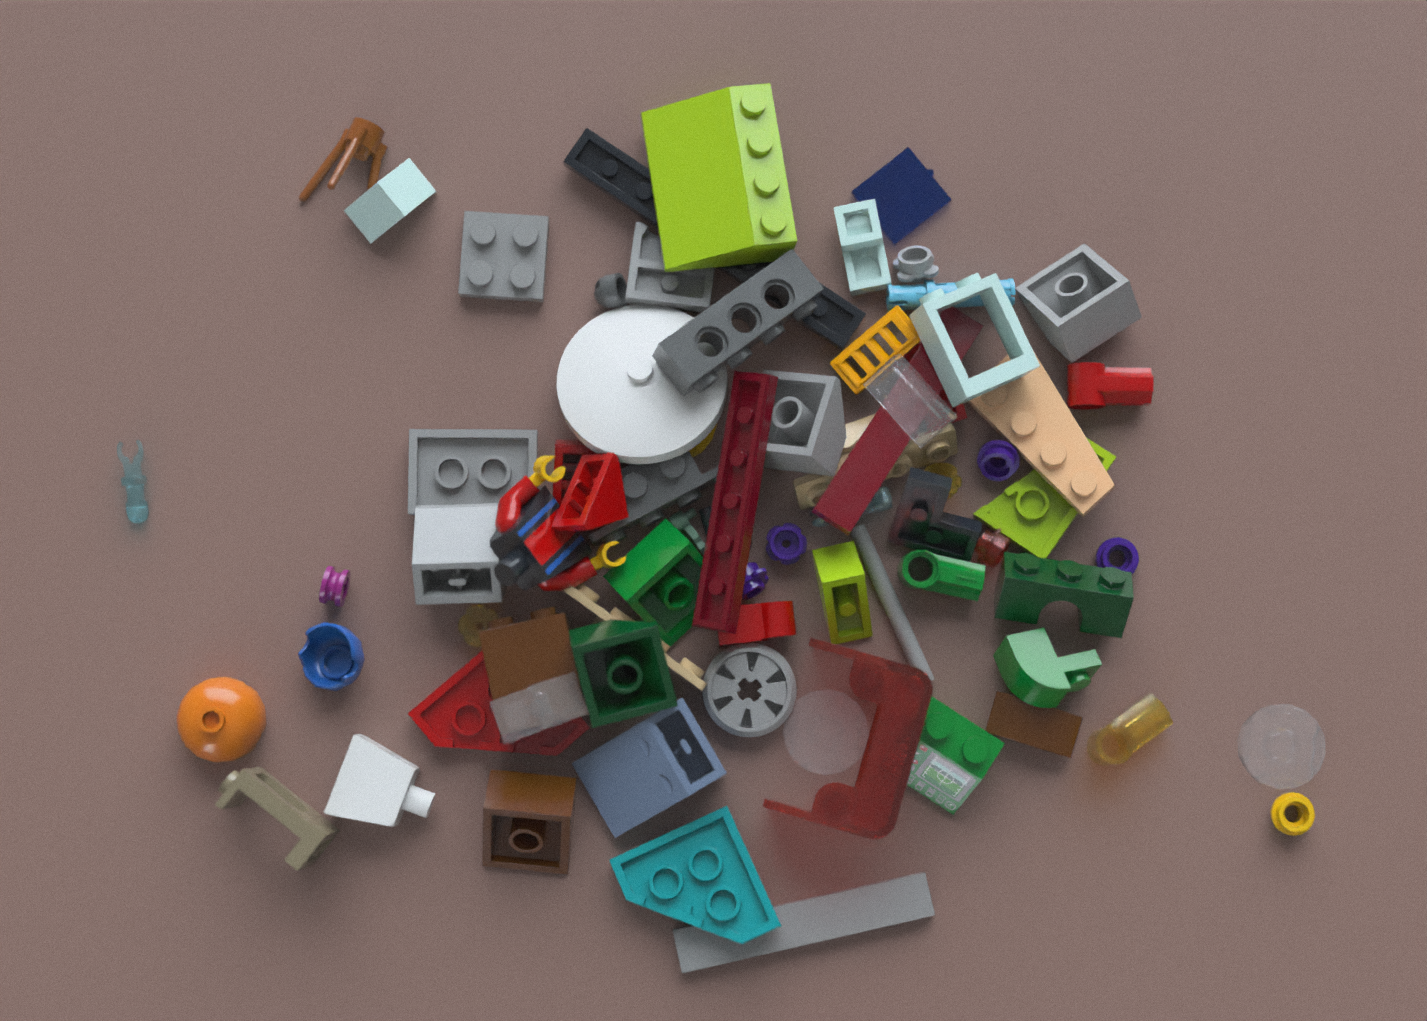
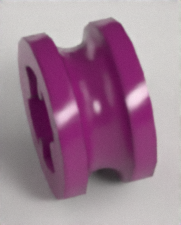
[319,566,351,608]

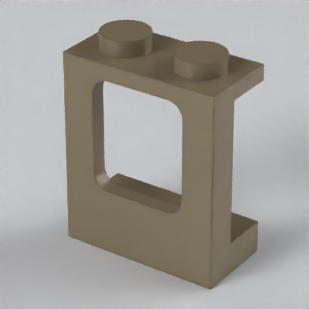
[215,767,340,871]

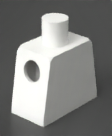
[324,734,436,827]

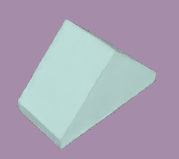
[344,158,436,244]

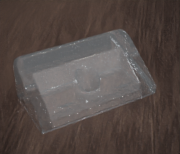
[863,354,957,448]

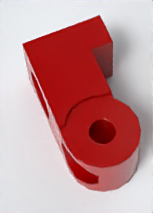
[717,601,797,646]

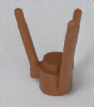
[299,117,388,202]

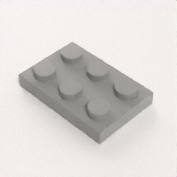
[408,429,538,515]

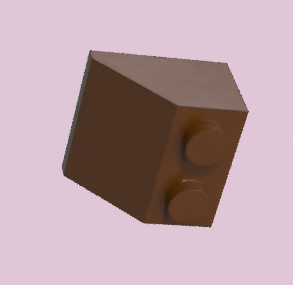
[482,769,577,875]

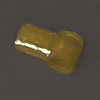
[1087,693,1174,766]

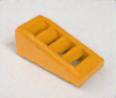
[830,305,921,395]

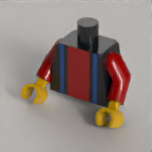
[489,455,626,591]

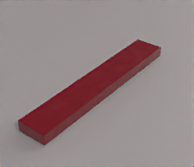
[812,306,984,535]
[692,371,778,634]

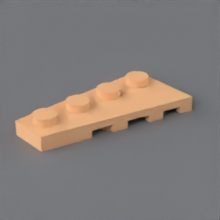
[967,352,1115,517]

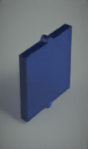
[851,147,952,246]

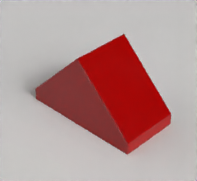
[551,453,629,532]

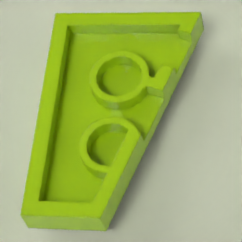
[973,437,1116,559]

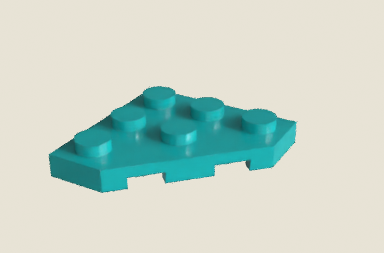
[609,806,782,945]

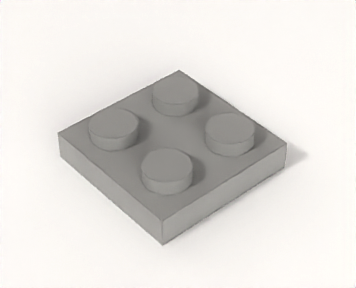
[458,211,549,302]

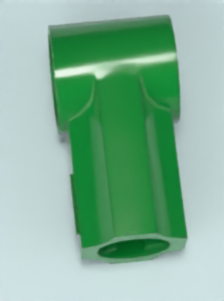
[897,550,986,602]

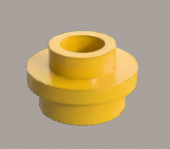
[1270,792,1315,836]

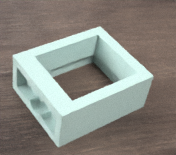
[909,273,1040,407]

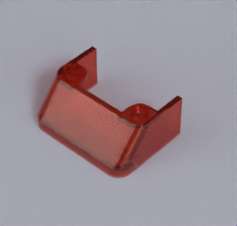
[762,638,933,840]

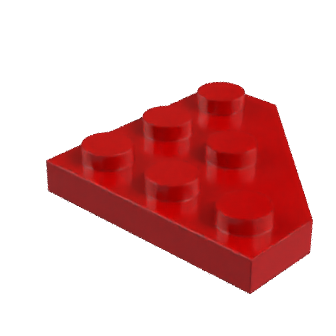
[408,651,591,756]

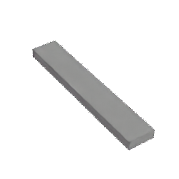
[673,872,935,973]

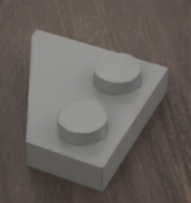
[625,222,715,312]

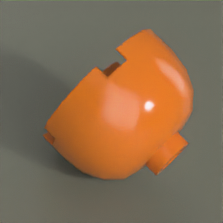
[176,677,267,763]

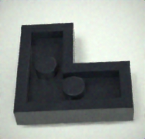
[887,467,982,562]

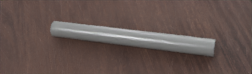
[850,524,935,686]

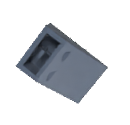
[572,698,727,838]

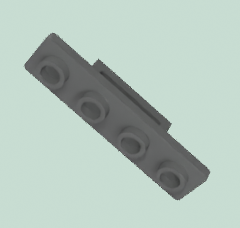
[588,451,718,547]

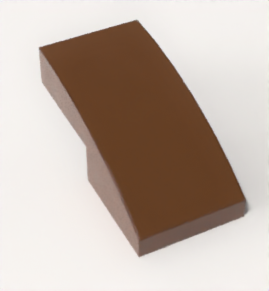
[985,691,1083,758]

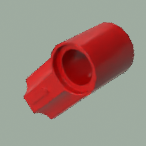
[1067,362,1154,410]

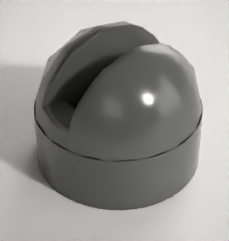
[594,273,627,308]

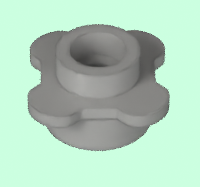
[893,246,939,283]

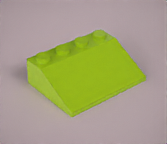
[641,83,797,272]

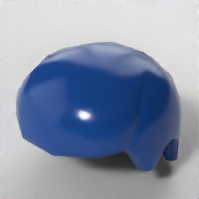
[298,622,365,691]

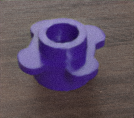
[742,562,769,600]

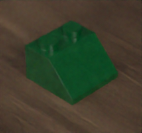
[569,619,678,728]

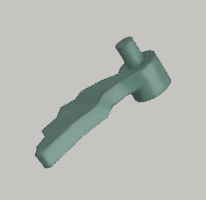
[668,507,705,556]

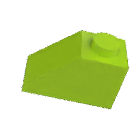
[812,541,873,645]

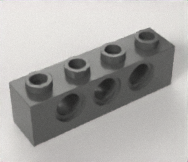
[652,249,824,397]

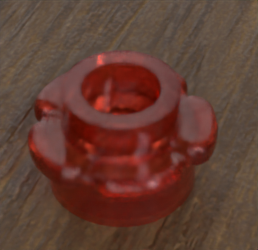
[974,528,1012,569]

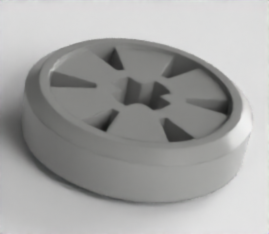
[702,643,797,737]

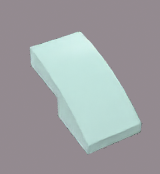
[833,199,892,296]

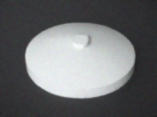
[557,304,728,464]

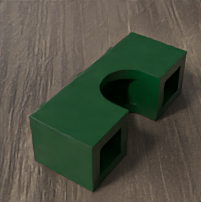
[994,552,1134,638]

